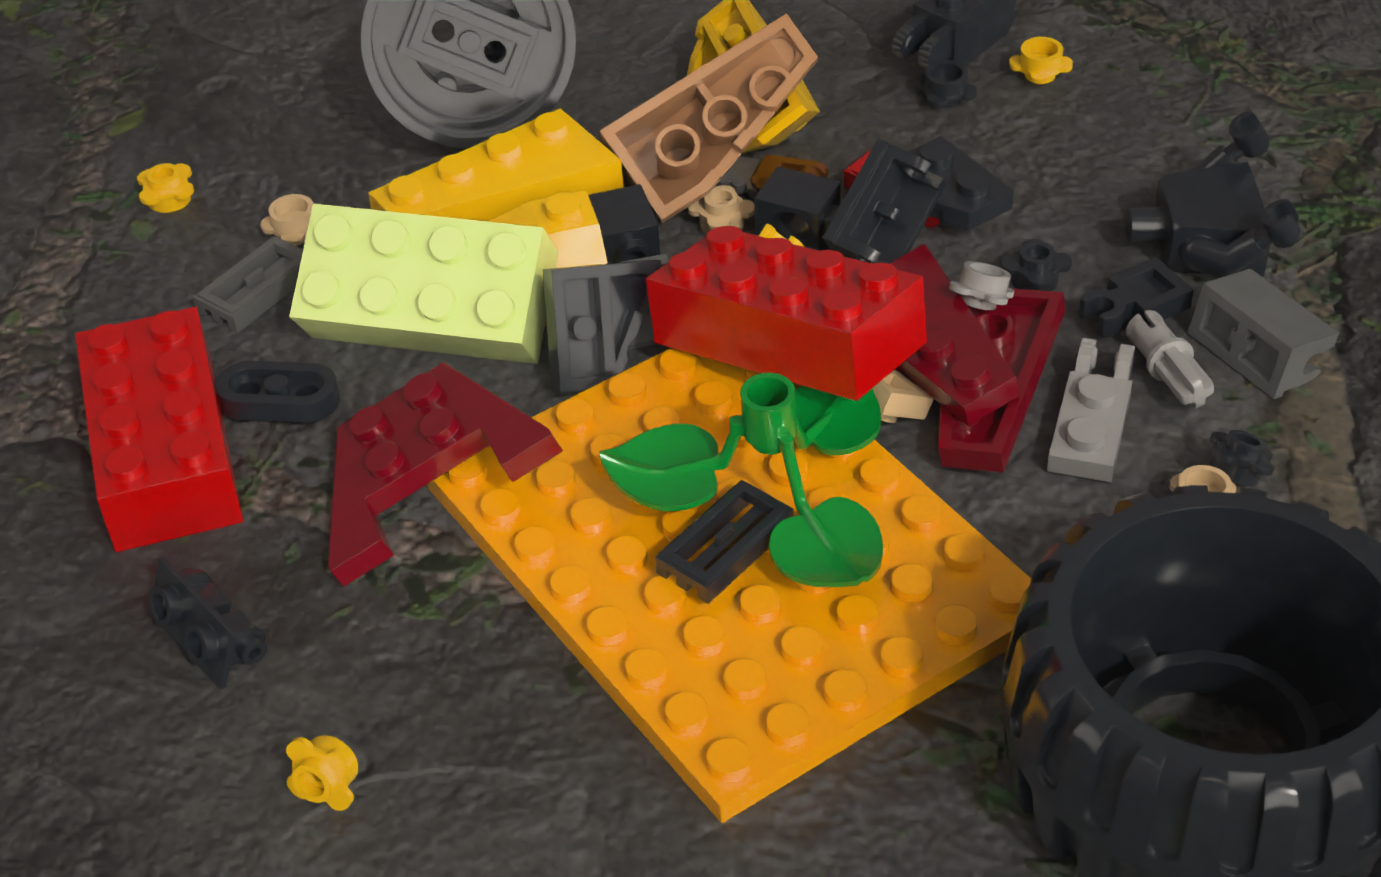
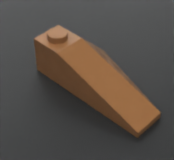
[600,13,818,223]

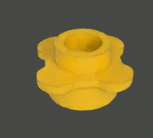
[1009,37,1073,84]
[137,163,194,213]
[286,735,358,811]

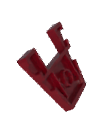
[328,362,563,587]

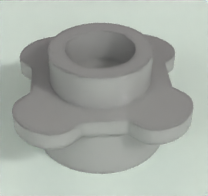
[949,261,1014,310]

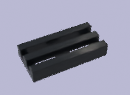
[655,480,794,604]

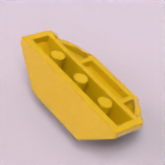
[687,0,820,153]

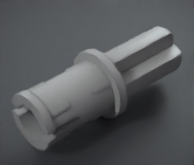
[1126,310,1214,408]

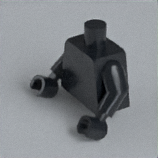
[1125,111,1300,278]

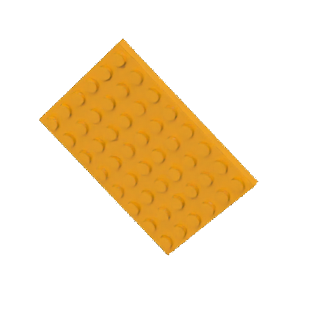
[427,348,1031,824]

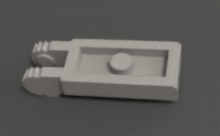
[1047,338,1135,483]

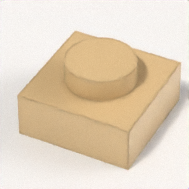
[873,369,934,423]

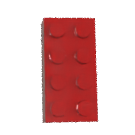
[645,226,927,401]
[75,306,244,553]

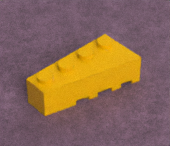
[368,108,624,222]

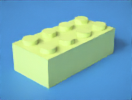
[289,204,559,364]

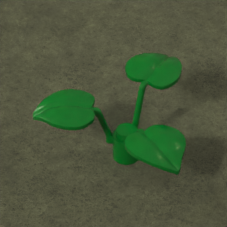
[600,373,883,587]

